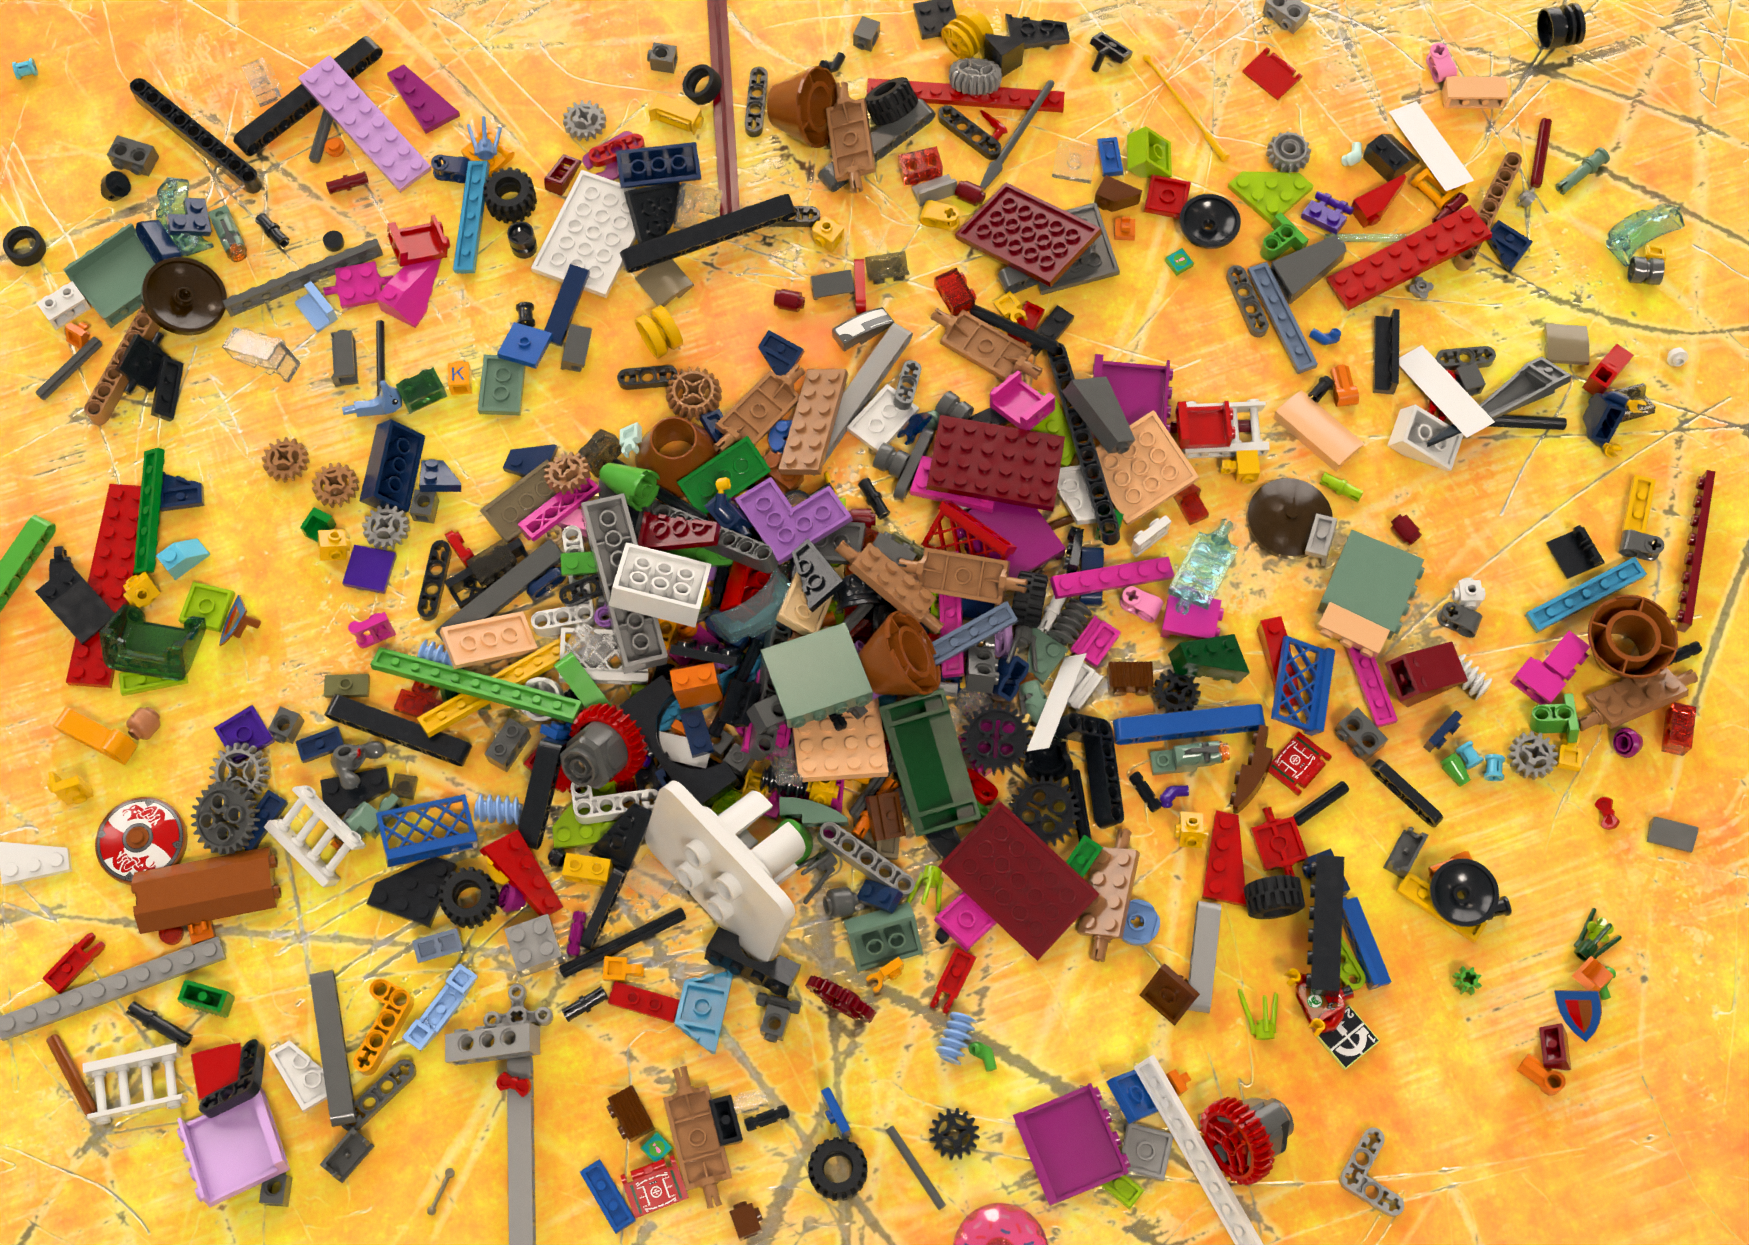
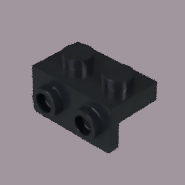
[718,679,761,728]

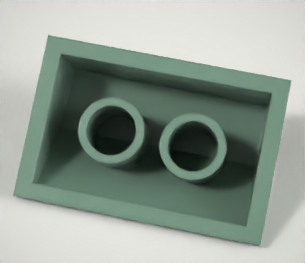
[843,902,923,972]

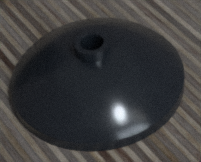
[1179,194,1241,249]
[1429,858,1499,927]

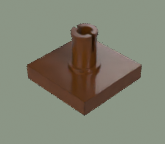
[1139,963,1200,1026]

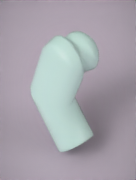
[1341,142,1362,166]

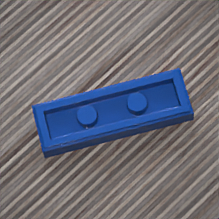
[580,1159,636,1234]

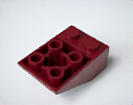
[1385,641,1468,708]

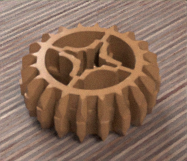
[666,367,722,422]

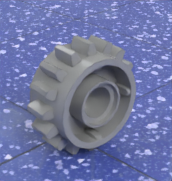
[1266,131,1311,173]

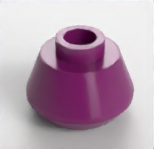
[1613,728,1643,758]
[498,883,526,912]

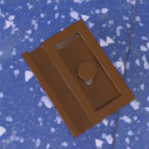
[865,791,906,842]

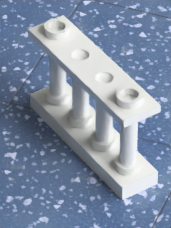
[1182,399,1270,459]
[264,785,366,888]
[82,1043,188,1125]

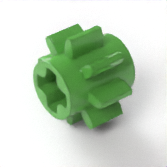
[1452,966,1482,995]

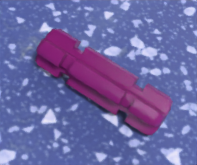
[566,911,586,956]

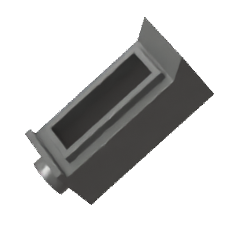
[331,330,359,387]

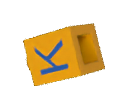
[448,361,472,395]

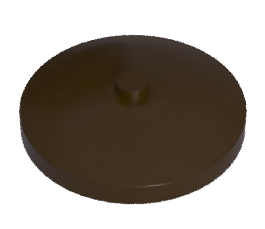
[141,257,227,336]
[1246,478,1333,559]

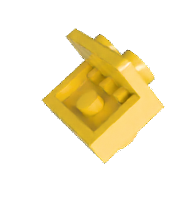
[47,771,94,805]

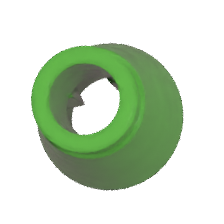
[1440,752,1471,787]

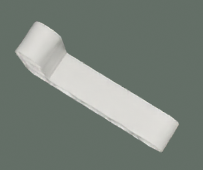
[531,525,596,637]

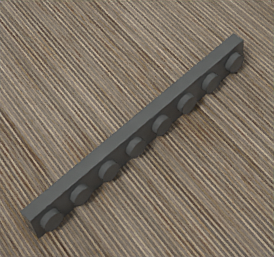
[223,238,383,317]

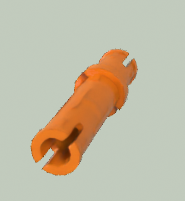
[851,777,898,840]

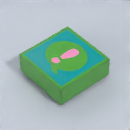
[1165,248,1194,276]
[640,1131,674,1162]

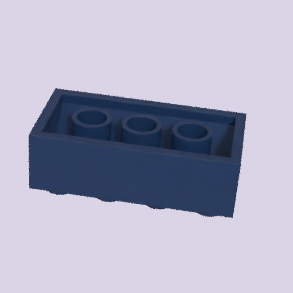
[616,142,701,189]
[359,419,425,513]

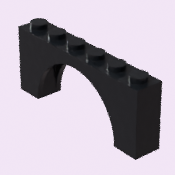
[619,675,741,807]

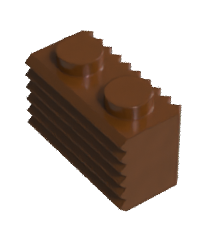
[1107,661,1154,696]
[606,1085,655,1143]

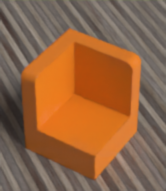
[1572,956,1613,992]

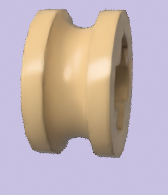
[544,525,563,546]

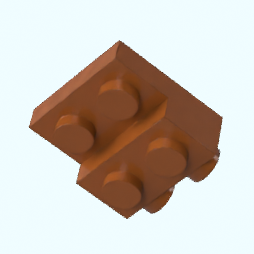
[746,450,804,495]

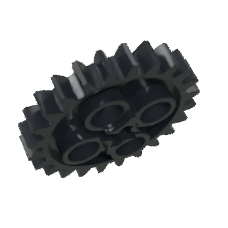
[960,703,1033,776]
[1008,776,1081,847]

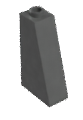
[1270,234,1346,304]
[1063,376,1135,454]

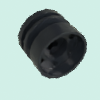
[1537,2,1586,50]

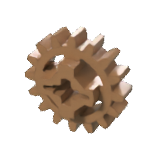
[261,437,310,483]
[544,452,591,495]
[312,462,359,508]

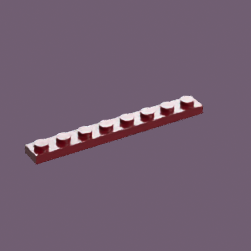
[1675,470,1715,632]

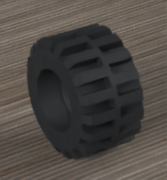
[865,77,918,125]
[483,167,537,224]
[1012,570,1048,628]
[438,867,499,929]
[1243,875,1305,919]
[808,1137,868,1201]

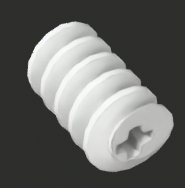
[1459,654,1493,701]

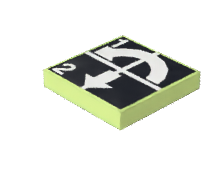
[1316,1005,1380,1071]

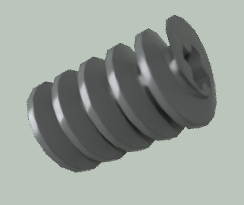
[1048,598,1092,646]

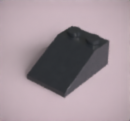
[35,564,117,645]

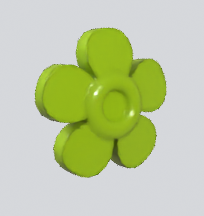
[1587,917,1614,943]

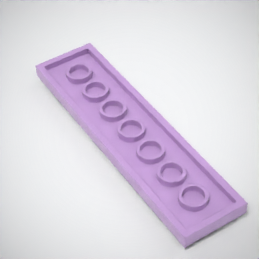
[298,55,432,193]

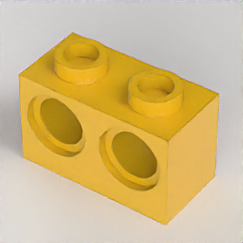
[562,853,614,887]

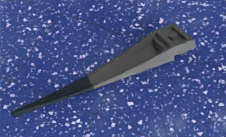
[1427,356,1571,447]

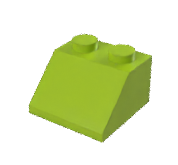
[1127,126,1172,178]

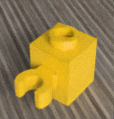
[1220,450,1260,484]

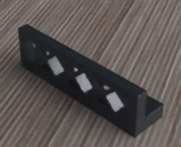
[1373,309,1400,395]
[444,538,529,609]

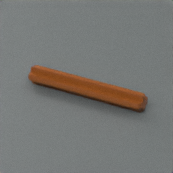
[46,1034,97,1116]

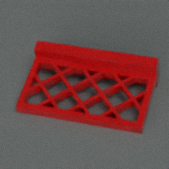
[921,501,1017,561]

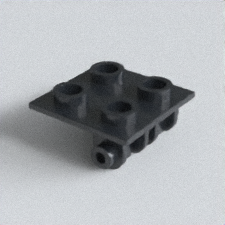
[1546,525,1605,579]

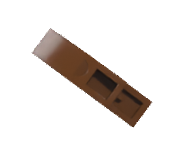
[1230,725,1273,814]

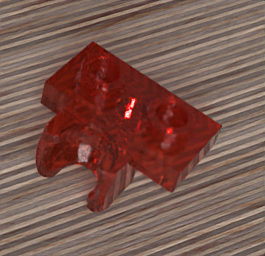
[393,681,443,718]

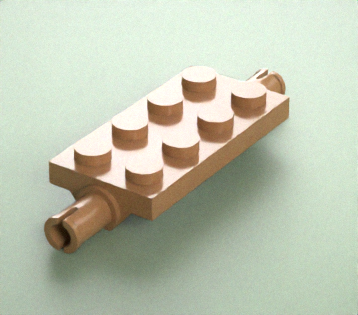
[826,81,876,193]
[931,308,1043,381]
[713,364,805,454]
[834,540,944,635]
[898,547,1028,604]
[1577,667,1698,731]
[1077,829,1140,962]
[663,1066,732,1209]

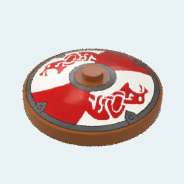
[95,797,188,885]

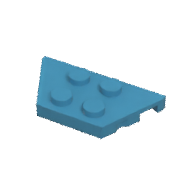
[674,970,734,1055]

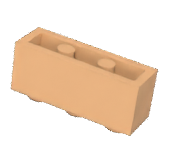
[1442,76,1508,109]
[1317,602,1390,658]

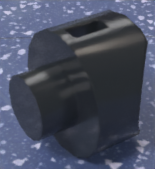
[101,171,131,202]

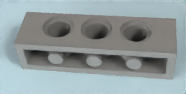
[445,1020,540,1066]

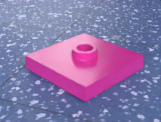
[934,891,997,952]

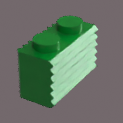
[177,980,235,1018]

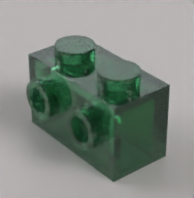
[396,367,447,414]

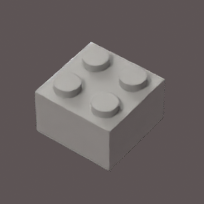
[504,914,565,978]

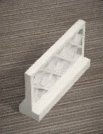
[559,628,648,685]

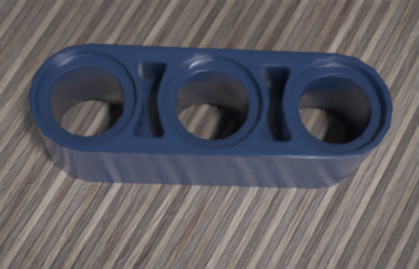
[136,220,182,264]
[1079,546,1104,607]

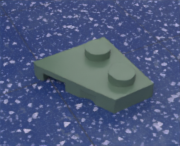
[1027,628,1069,685]

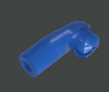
[1309,328,1341,345]

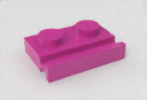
[1070,616,1121,668]

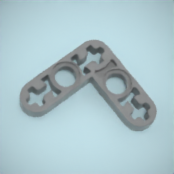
[1339,1128,1404,1217]

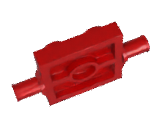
[1250,806,1308,876]

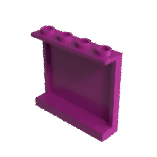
[1090,354,1173,439]
[955,502,1066,578]
[1013,1083,1131,1206]

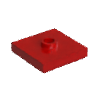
[1144,175,1191,219]

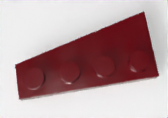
[638,512,721,551]

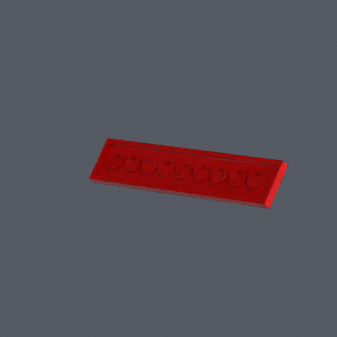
[66,484,141,688]

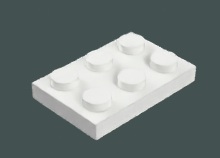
[847,384,919,453]

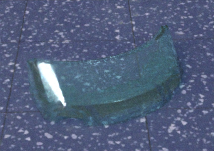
[156,177,214,256]
[1606,203,1685,267]
[710,567,790,643]

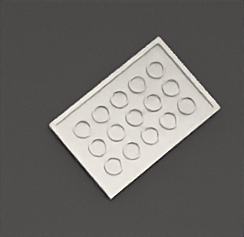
[531,170,637,298]

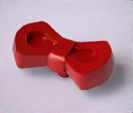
[1595,796,1620,830]
[496,1072,532,1097]

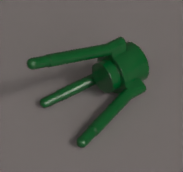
[1573,908,1622,962]

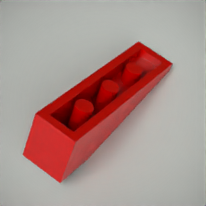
[1257,616,1301,709]

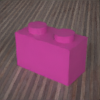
[1543,630,1590,681]
[1510,657,1566,705]

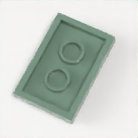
[478,355,526,416]

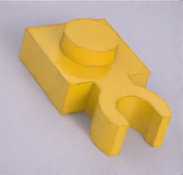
[993,291,1027,323]
[1556,733,1583,772]

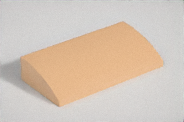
[1273,390,1364,472]

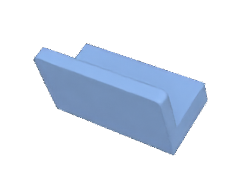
[295,281,338,332]

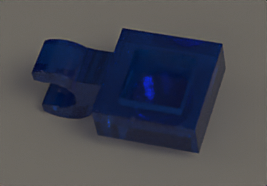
[897,412,933,445]

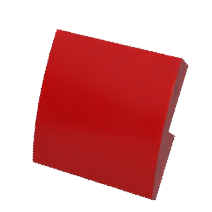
[191,1043,241,1101]

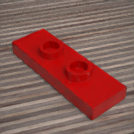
[608,981,680,1023]

